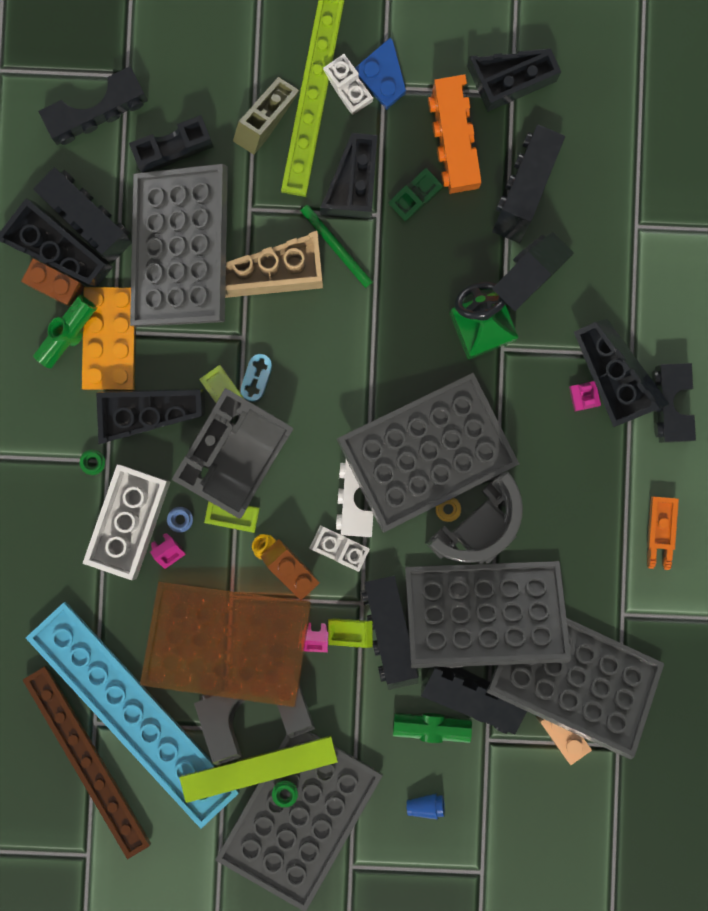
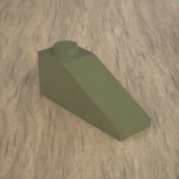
[233,77,299,155]

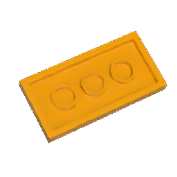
[82,287,136,390]

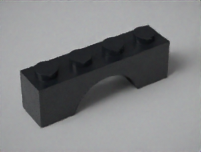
[38,66,148,145]

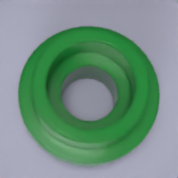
[79,449,106,475]
[272,780,298,808]

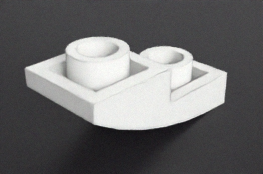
[323,54,373,115]
[310,525,370,572]

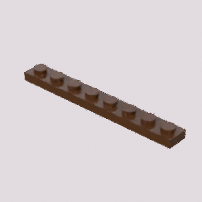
[23,665,151,860]

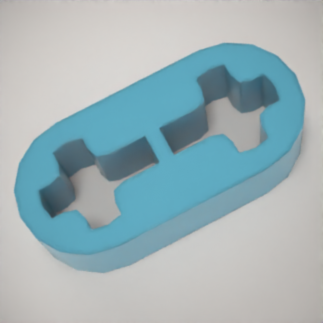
[241,354,272,402]

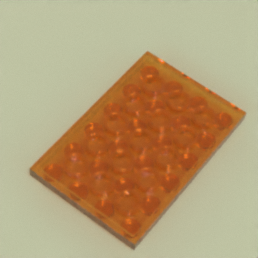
[140,582,311,708]

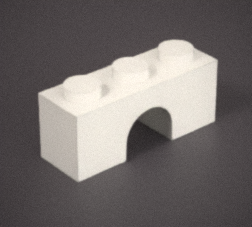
[336,460,373,537]

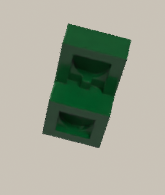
[388,168,444,221]

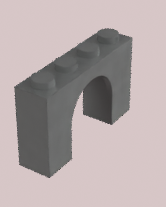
[194,665,315,766]

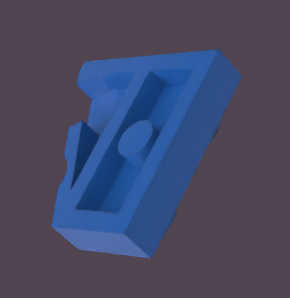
[355,38,406,110]

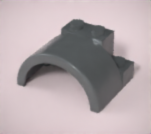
[171,388,293,519]
[425,472,523,564]

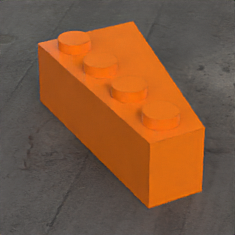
[428,74,481,194]

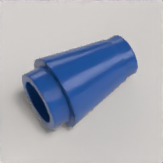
[407,793,445,820]

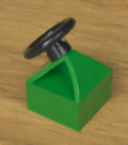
[449,282,519,360]

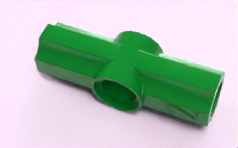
[33,295,97,369]
[393,713,472,743]

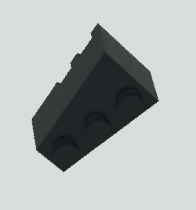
[467,49,561,112]
[320,133,378,219]

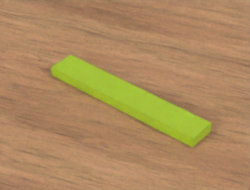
[179,736,338,803]

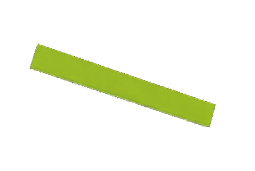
[281,0,345,197]

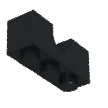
[129,115,214,173]
[652,363,696,443]

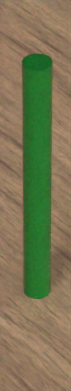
[300,205,373,289]

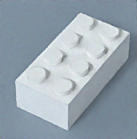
[83,464,170,580]

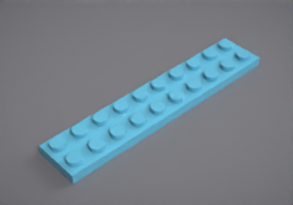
[26,602,240,829]

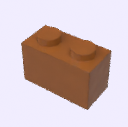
[21,259,85,307]
[260,539,320,600]

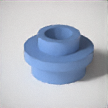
[167,507,193,532]

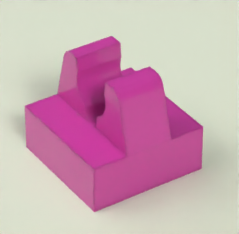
[569,381,601,412]
[150,533,186,569]
[302,623,328,653]

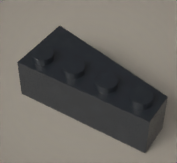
[492,124,565,243]
[33,167,132,264]
[0,198,113,287]
[493,232,574,311]
[574,319,669,427]
[96,389,205,445]
[361,575,418,690]
[421,667,527,735]

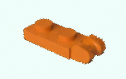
[647,497,679,570]

